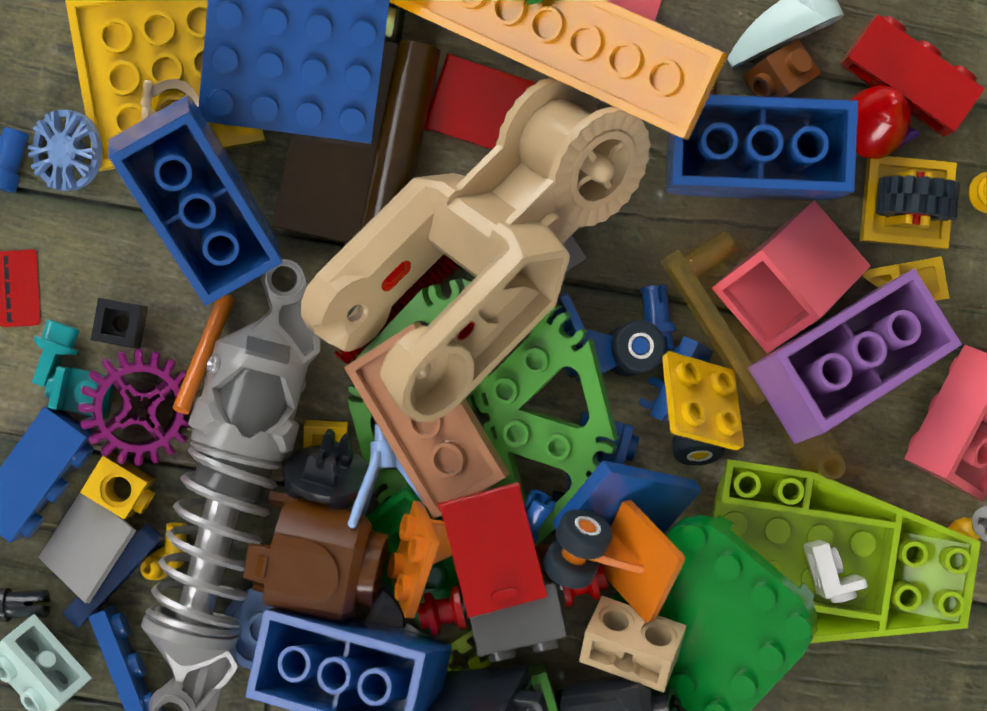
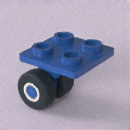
[551,293,666,383]

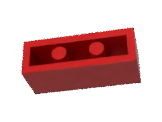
[839,14,985,137]

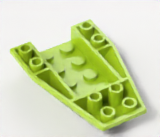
[711,459,981,643]

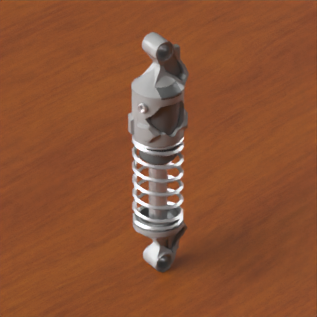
[141,259,320,711]

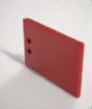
[425,54,537,150]
[438,482,547,618]

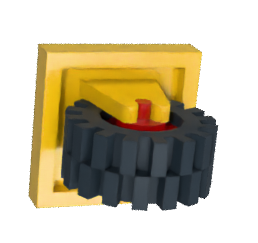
[859,156,960,249]

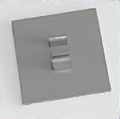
[38,493,136,604]

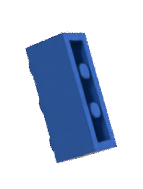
[0,406,94,543]

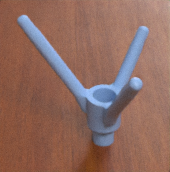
[348,424,426,528]

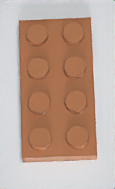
[344,321,510,519]

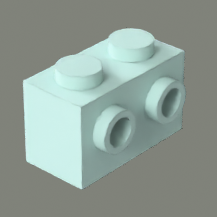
[0,614,92,711]

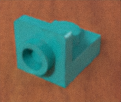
[45,366,115,419]

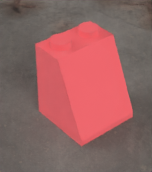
[712,200,871,354]

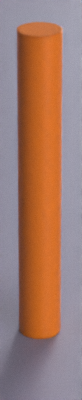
[172,294,235,414]

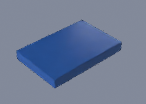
[552,460,702,534]

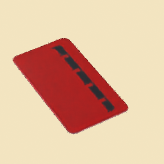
[0,249,41,327]

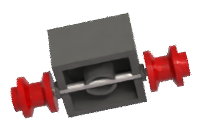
[418,563,608,662]

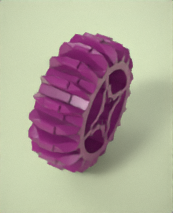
[78,348,194,466]

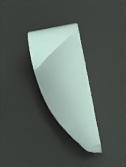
[727,0,844,69]

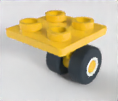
[662,351,744,465]

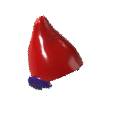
[849,85,920,159]

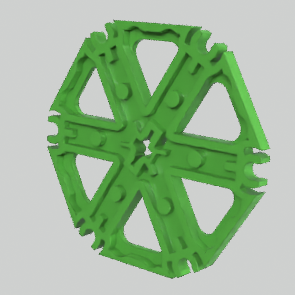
[347,277,618,547]

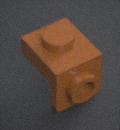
[743,38,822,98]

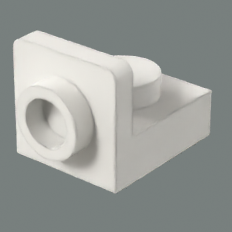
[803,539,868,603]

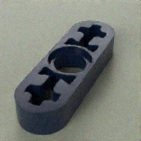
[63,523,164,629]

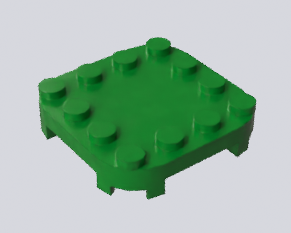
[612,515,818,711]

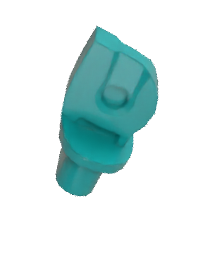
[32,319,80,387]

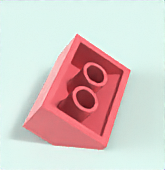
[904,344,987,502]

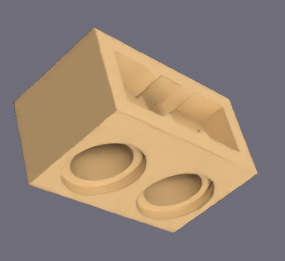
[579,596,687,692]

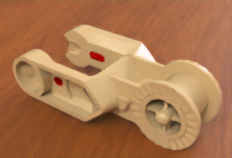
[301,77,651,422]

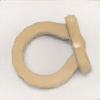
[140,79,199,121]

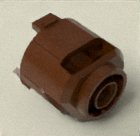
[243,491,389,623]

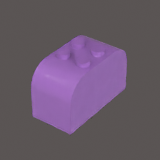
[748,268,962,444]

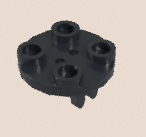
[283,429,369,510]

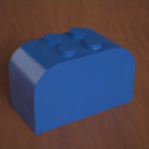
[108,95,283,306]
[666,95,858,201]
[245,608,452,711]

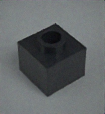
[90,298,148,348]

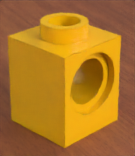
[80,453,156,520]

